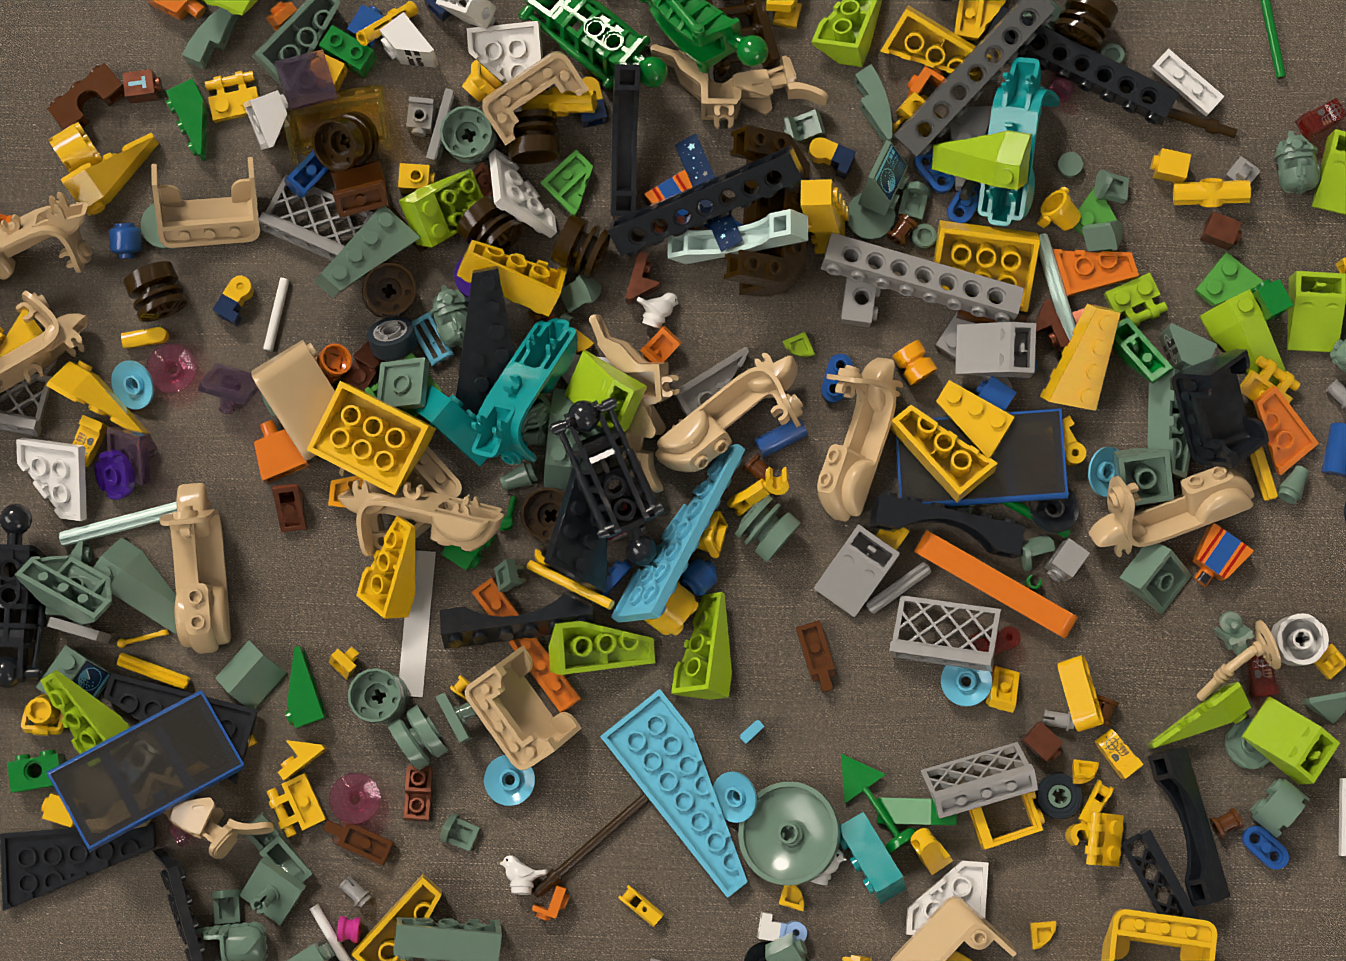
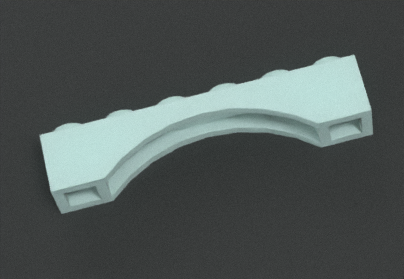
[668,209,808,264]

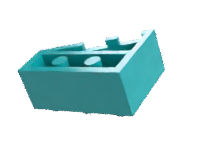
[413,385,488,466]
[840,812,907,904]

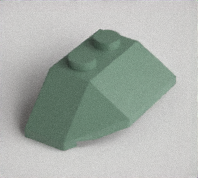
[544,388,575,490]
[15,556,112,625]

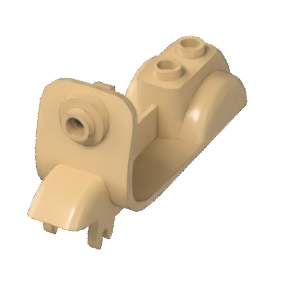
[0,192,92,280]
[0,291,89,393]
[655,353,803,472]
[817,357,903,521]
[1089,466,1254,557]
[338,479,504,556]
[160,483,231,654]

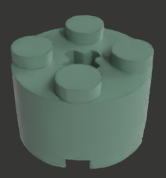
[1249,778,1310,838]

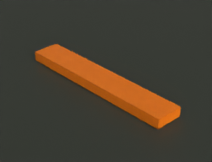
[472,577,581,713]

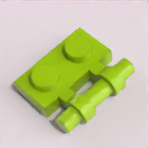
[1104,273,1168,327]

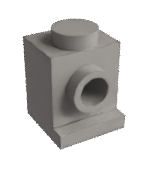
[406,96,436,137]

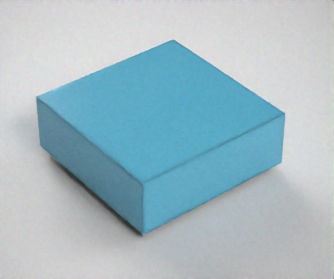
[739,720,765,744]

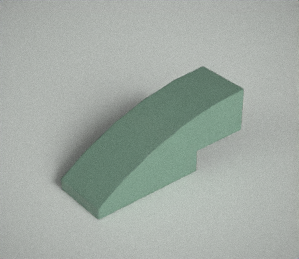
[182,7,240,70]
[853,64,892,144]
[246,812,313,883]

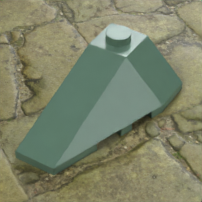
[93,537,177,634]

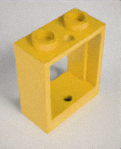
[968,791,1045,850]

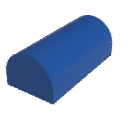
[284,150,329,198]
[754,418,808,458]
[1321,423,1346,478]

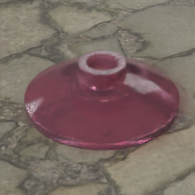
[146,343,196,393]
[329,773,380,824]

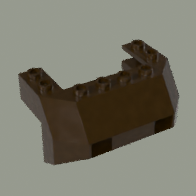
[723,125,812,297]

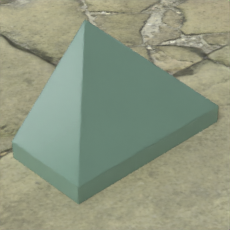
[1302,691,1346,725]

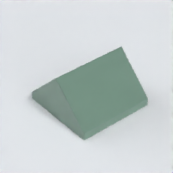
[215,640,287,709]

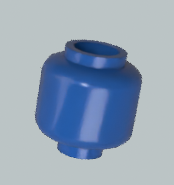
[109,223,142,258]
[680,559,718,596]

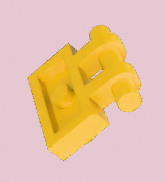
[205,71,259,123]
[1240,356,1301,403]
[266,773,327,838]
[1085,812,1124,867]

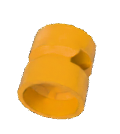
[892,340,938,386]

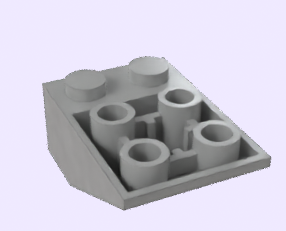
[955,322,1036,378]
[813,524,900,618]

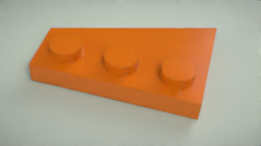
[1053,249,1139,297]
[1253,385,1319,475]

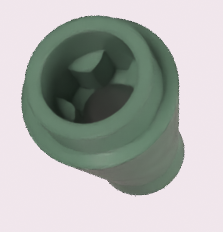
[500,462,539,491]
[1278,466,1309,504]

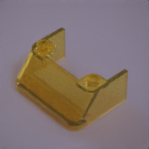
[284,85,391,164]

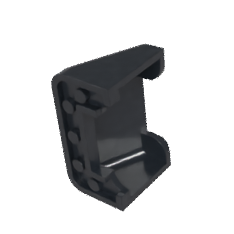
[1172,349,1269,468]

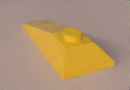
[46,360,149,437]
[356,516,415,619]

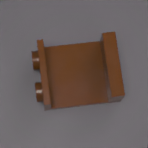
[331,160,389,218]

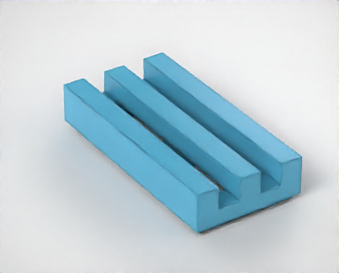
[412,312,455,367]

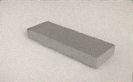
[426,88,458,166]

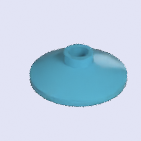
[111,360,154,409]
[1088,447,1119,497]
[941,665,992,706]
[484,755,535,806]
[713,771,757,823]

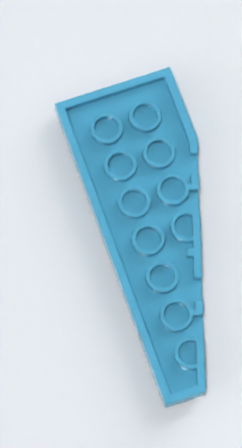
[611,444,745,623]
[600,689,747,898]

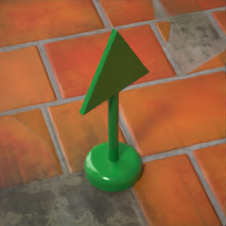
[841,754,916,854]

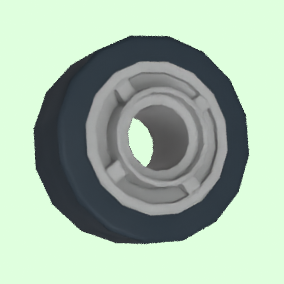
[367,317,417,361]

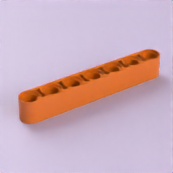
[914,530,1078,639]

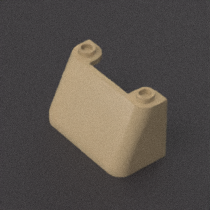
[482,51,589,145]
[251,340,335,461]
[465,646,582,770]

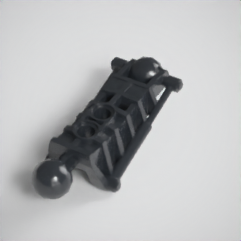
[550,397,664,566]
[0,503,47,689]

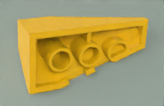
[61,133,159,216]

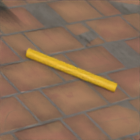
[526,560,614,610]

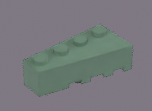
[251,0,341,92]
[314,206,420,298]
[1148,368,1190,479]
[393,917,502,961]

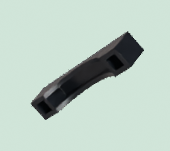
[610,62,640,216]
[869,492,1025,559]
[439,592,595,649]
[1147,746,1231,907]

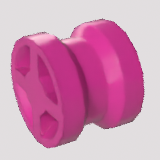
[337,916,362,943]

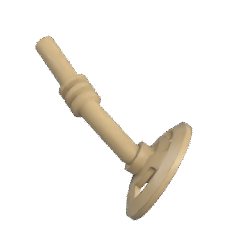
[1197,620,1281,701]

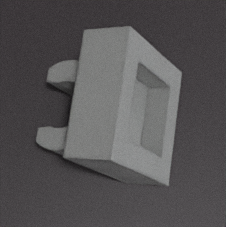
[1224,156,1260,184]

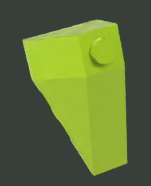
[812,0,882,67]
[932,130,1032,190]
[1199,289,1286,386]
[671,592,732,700]
[548,621,655,675]
[40,670,130,768]
[1147,682,1251,748]

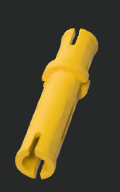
[356,1,418,46]

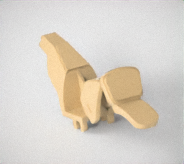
[650,44,829,129]
[589,314,680,493]
[85,767,274,859]

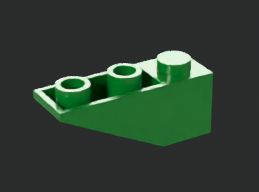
[166,78,208,161]

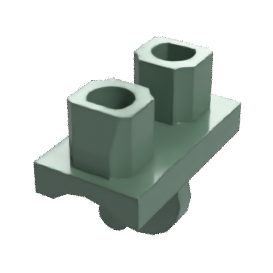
[1213,611,1254,656]

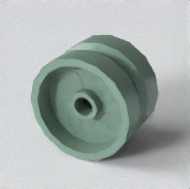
[388,704,449,771]

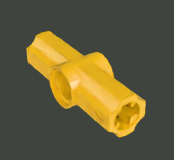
[521,87,598,117]
[1173,178,1251,207]

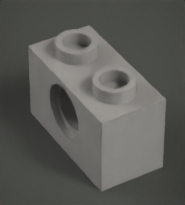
[840,277,881,328]
[1044,538,1090,582]

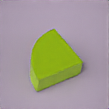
[782,332,815,358]

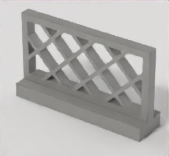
[258,174,374,261]
[0,374,52,437]
[889,595,1001,672]
[921,742,1038,819]

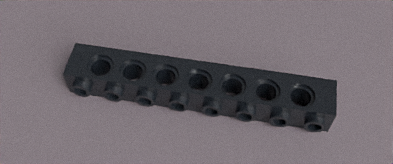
[988,6,1179,125]
[608,145,804,256]

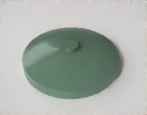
[738,782,840,886]

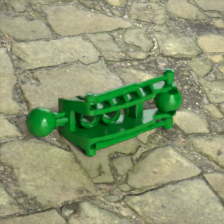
[518,0,668,90]
[639,0,769,73]

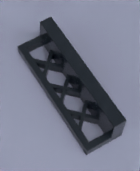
[1121,829,1200,919]

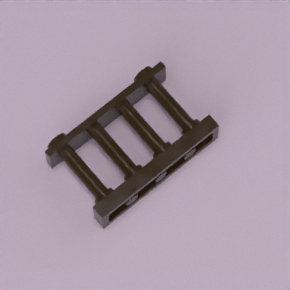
[705,0,780,77]

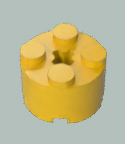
[48,122,103,173]
[644,582,698,636]

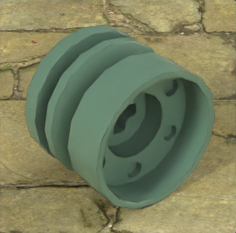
[440,106,497,165]
[734,495,801,562]
[348,668,409,724]

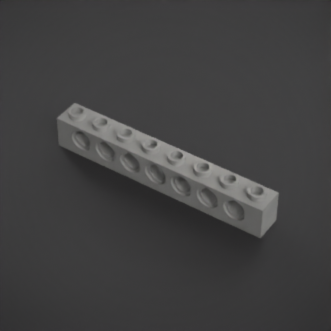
[821,233,1024,323]

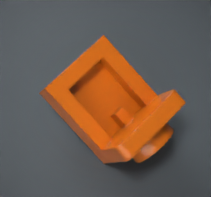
[265,2,297,31]
[907,66,946,97]
[640,326,682,362]
[532,885,570,921]

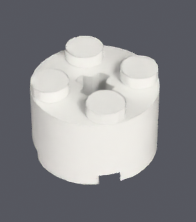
[1271,614,1329,666]

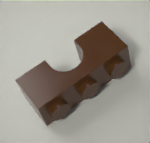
[47,63,125,129]

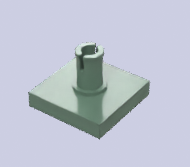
[377,357,430,410]
[436,692,477,743]
[240,856,306,926]

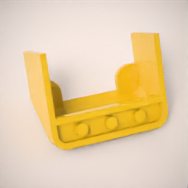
[1101,909,1217,961]

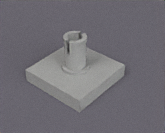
[47,617,111,644]

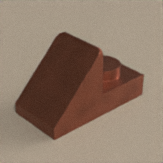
[625,251,661,304]
[1035,299,1070,352]
[342,341,386,392]
[272,484,307,532]

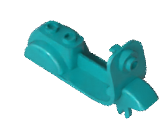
[978,57,1060,226]
[472,318,577,465]

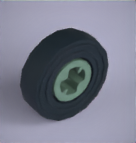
[1035,773,1082,819]

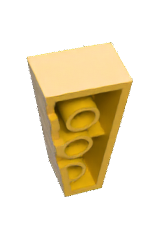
[880,5,991,81]
[801,179,850,254]
[457,240,567,317]
[1040,304,1121,411]
[890,405,998,503]
[352,873,442,961]

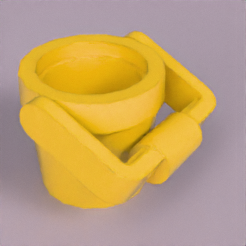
[462,60,503,103]
[1036,187,1081,231]
[697,511,728,558]
[21,694,64,736]

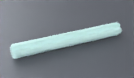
[1038,233,1076,341]
[59,502,177,546]

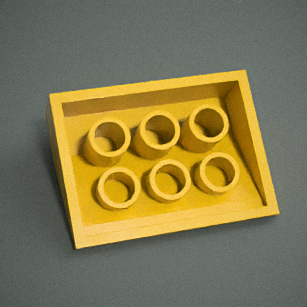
[933,220,1040,312]
[307,381,436,495]

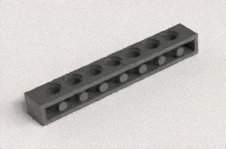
[893,0,1056,157]

